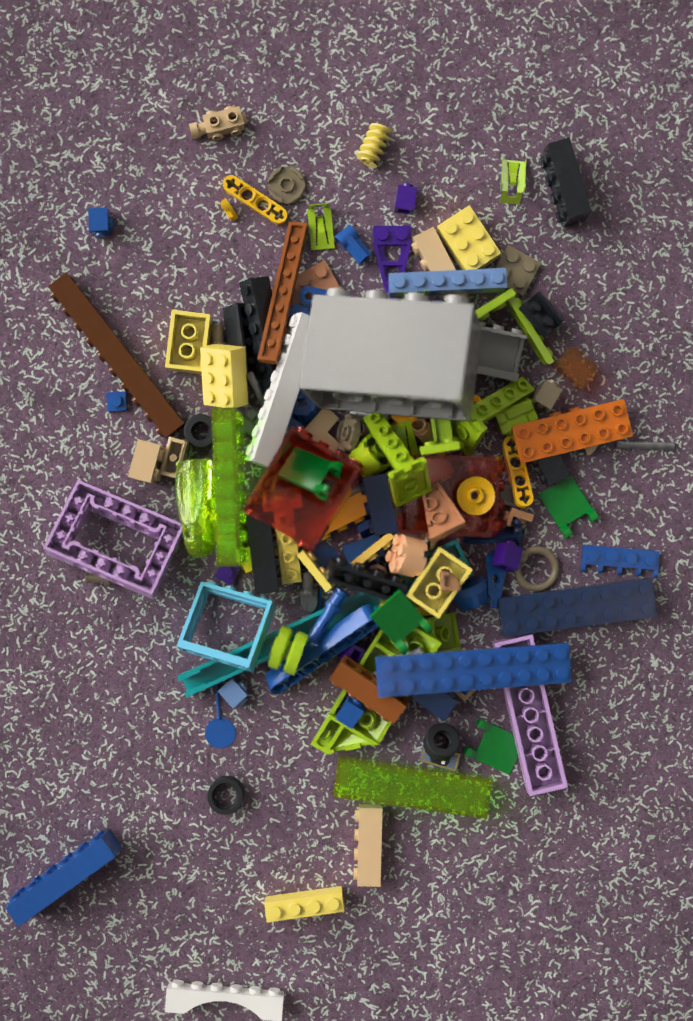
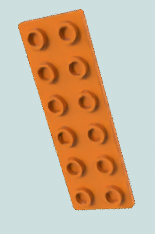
[511,399,633,464]

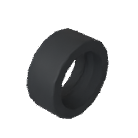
[207,776,245,815]

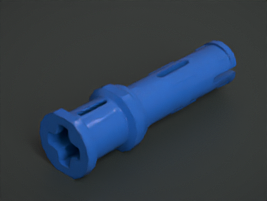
[308,586,350,644]

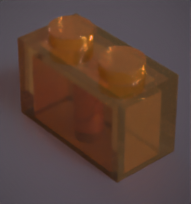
[552,346,599,391]

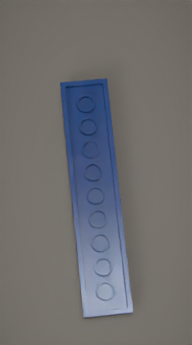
[375,643,572,698]

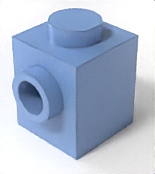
[218,676,249,708]

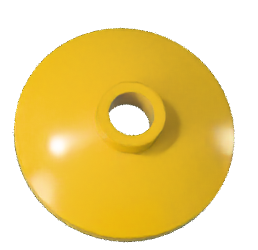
[457,476,495,515]

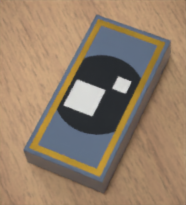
[419,745,461,772]

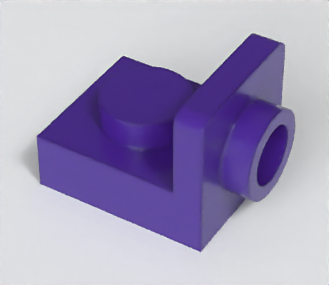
[215,555,242,585]

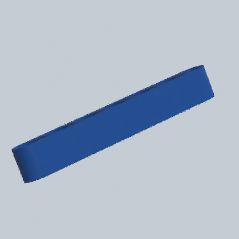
[265,605,379,695]

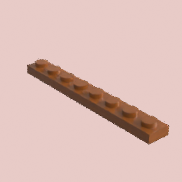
[258,221,309,364]

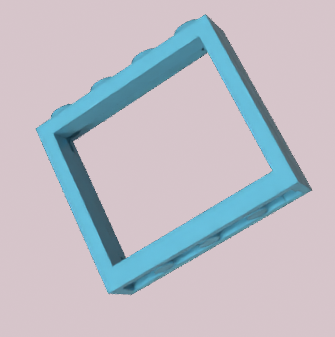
[177,581,276,672]

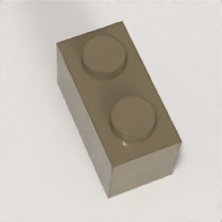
[531,379,563,414]

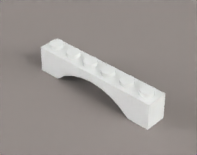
[165,980,284,1021]

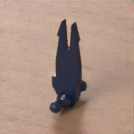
[463,519,525,548]

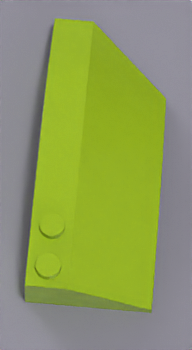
[310,625,442,754]

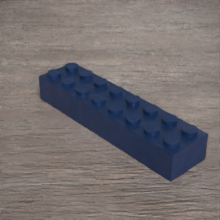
[497,577,658,637]

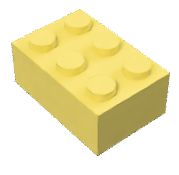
[436,205,501,270]
[165,310,213,374]
[200,344,248,409]
[405,547,473,618]

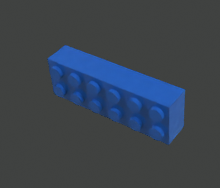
[5,829,122,927]

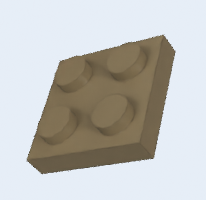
[496,245,541,297]

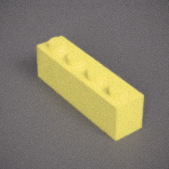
[264,886,344,922]

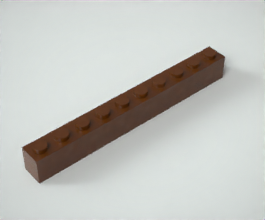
[48,273,185,439]

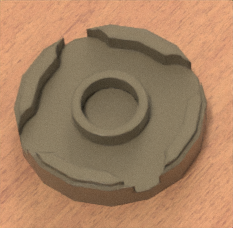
[268,166,306,205]
[336,414,361,453]

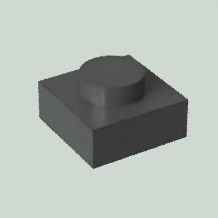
[497,484,522,508]

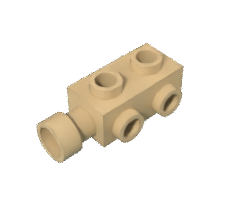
[189,106,247,141]

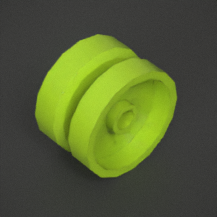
[268,625,308,676]

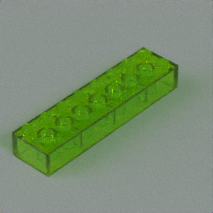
[211,407,248,567]
[333,754,492,819]

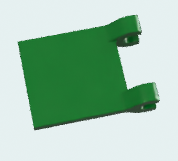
[278,446,344,501]
[538,475,599,539]
[370,589,434,655]
[462,718,518,775]

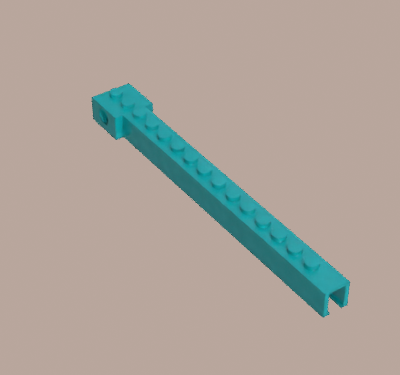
[177,539,473,698]

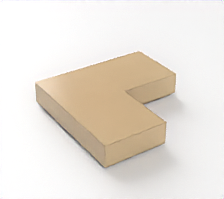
[300,409,340,459]

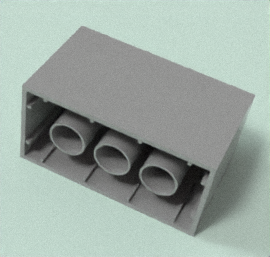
[299,288,482,422]

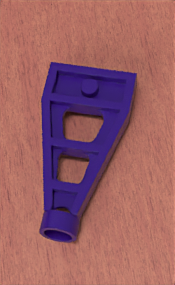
[373,226,411,300]

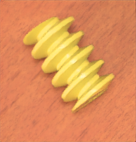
[357,123,393,168]

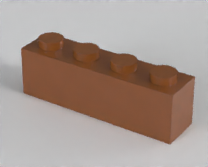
[329,654,409,724]

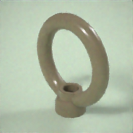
[514,546,559,592]

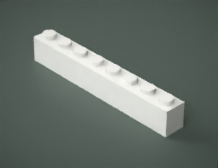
[246,312,310,468]

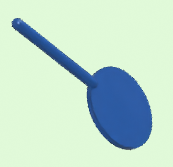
[312,545,339,611]
[205,683,236,748]

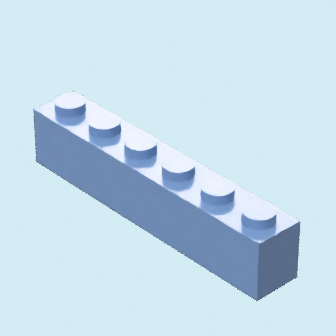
[388,268,507,297]

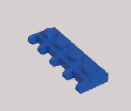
[580,545,660,578]

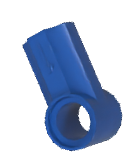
[335,225,372,265]

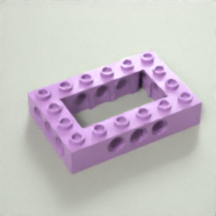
[43,480,185,599]

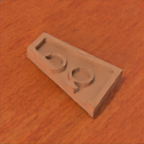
[422,482,466,544]

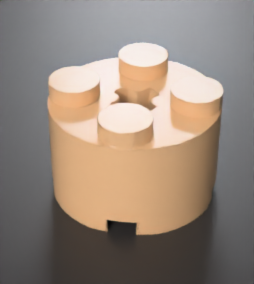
[385,534,428,578]

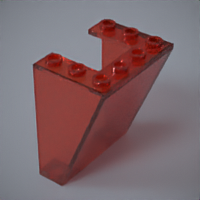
[242,426,365,552]
[398,454,505,537]

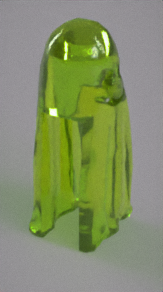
[175,458,221,559]

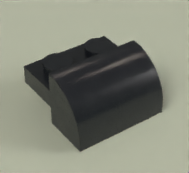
[518,291,565,338]

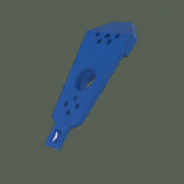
[486,550,506,608]

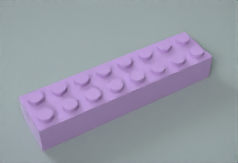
[492,634,568,796]

